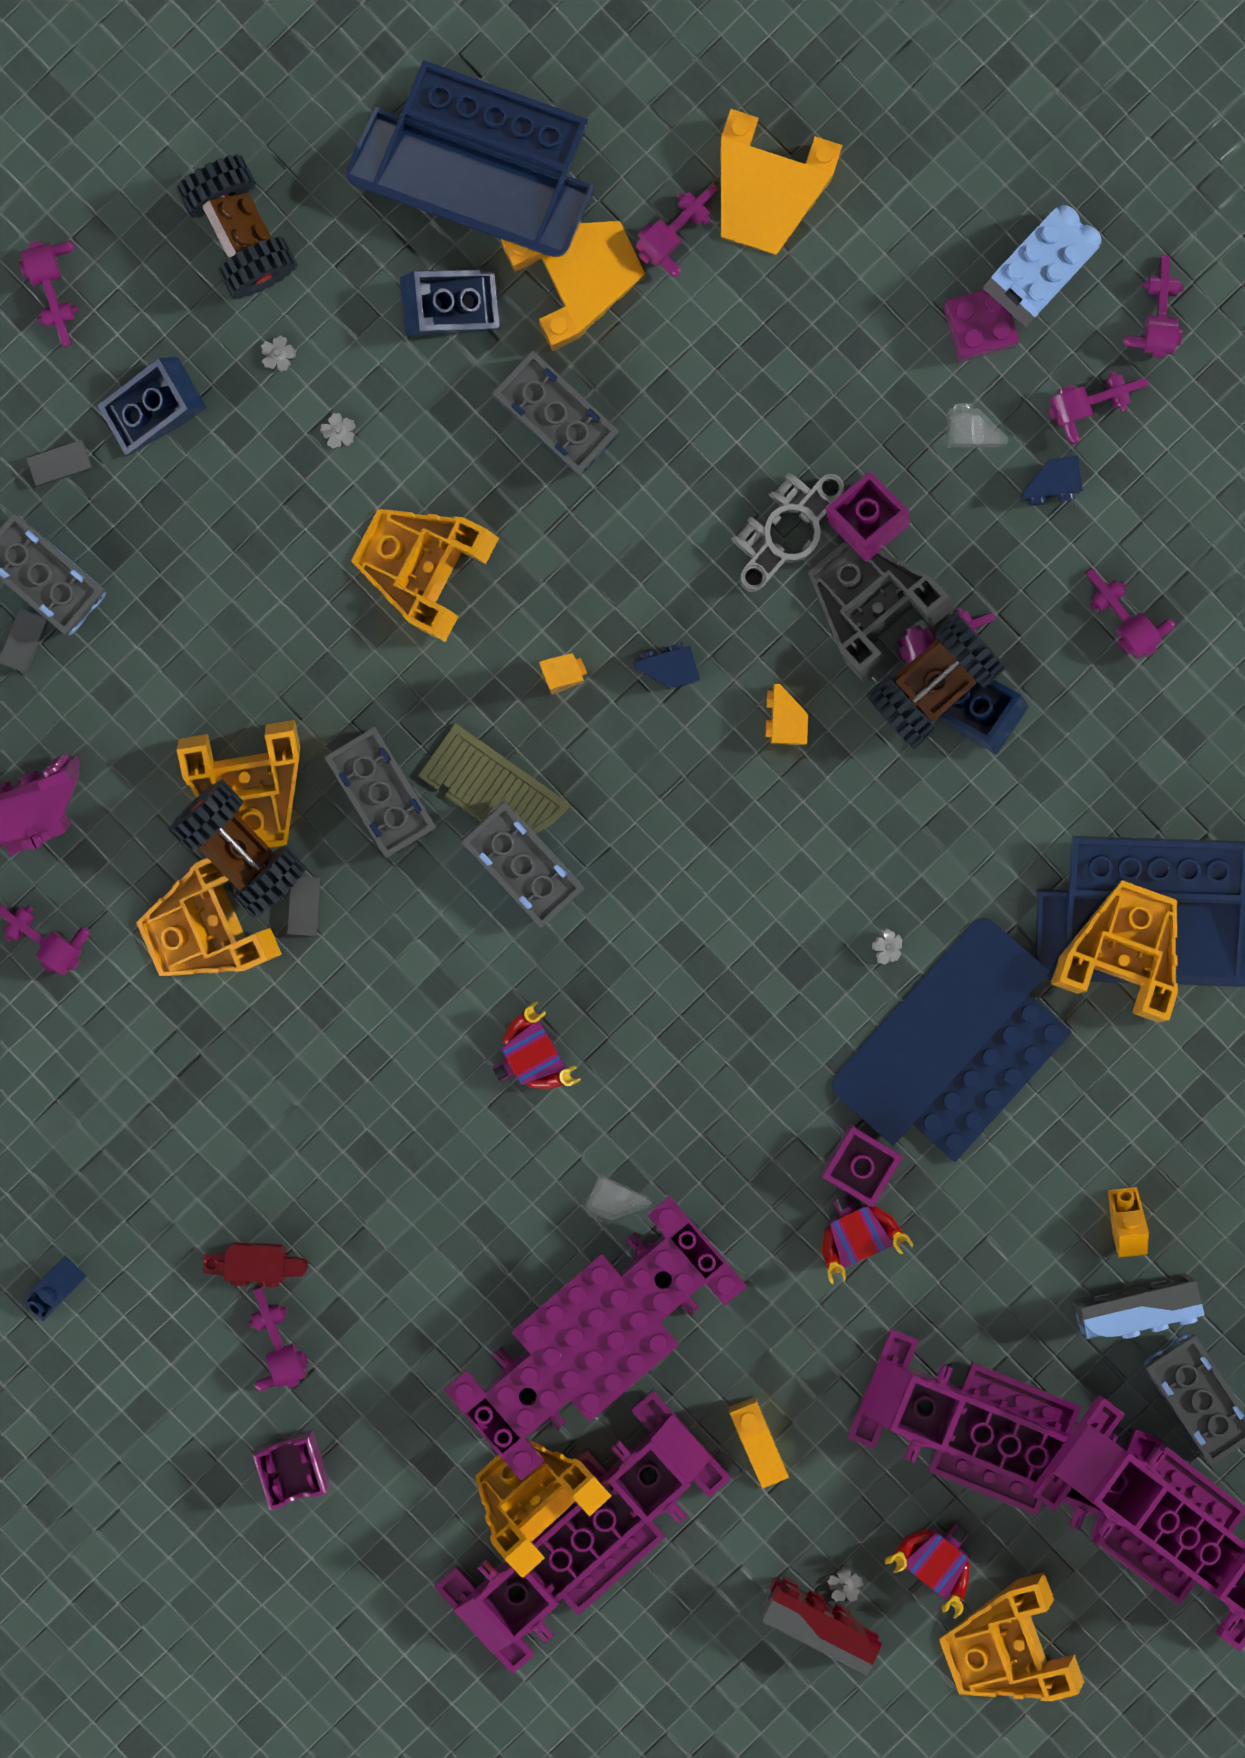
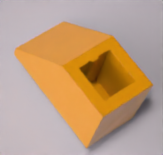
[765,684,808,745]
[1108,1187,1149,1258]

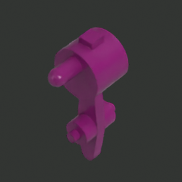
[636,184,719,277]
[19,241,78,347]
[1123,255,1184,359]
[1048,371,1149,445]
[1085,568,1175,659]
[896,608,996,665]
[0,904,90,976]
[248,1285,309,1391]

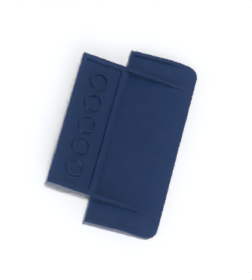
[347,60,595,257]
[1035,836,1245,986]
[832,918,1072,1162]

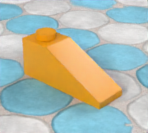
[539,653,587,695]
[728,1396,789,1489]

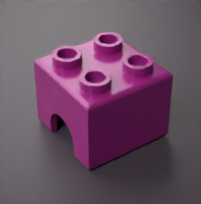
[253,1429,330,1511]

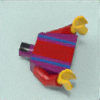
[492,1001,581,1089]
[821,1193,913,1284]
[885,1523,970,1618]

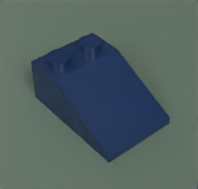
[400,270,500,336]
[97,357,206,456]
[938,680,1029,755]

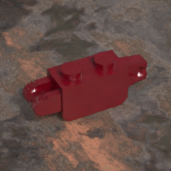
[203,1242,309,1288]

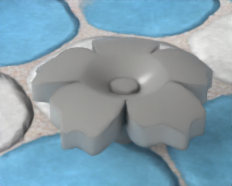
[261,335,297,372]
[320,413,356,449]
[872,928,902,965]
[827,1567,863,1603]

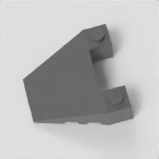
[808,541,954,683]

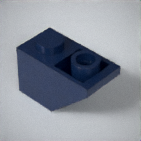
[1020,456,1083,506]
[633,642,700,689]
[22,1256,86,1321]

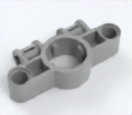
[731,472,844,592]

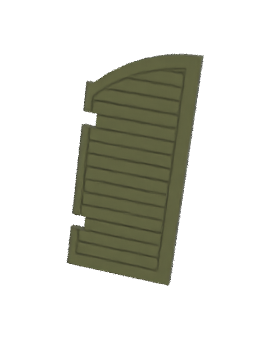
[418,723,571,834]

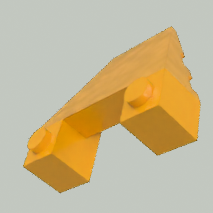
[720,109,843,255]
[501,221,645,351]
[351,509,499,642]
[177,720,300,848]
[136,858,282,976]
[1050,880,1178,1023]
[475,1439,611,1578]
[939,1572,1084,1702]

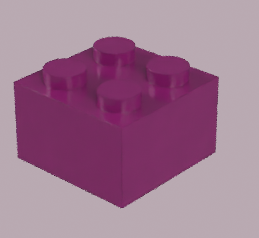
[943,290,1020,363]
[826,471,910,562]
[820,1124,903,1207]

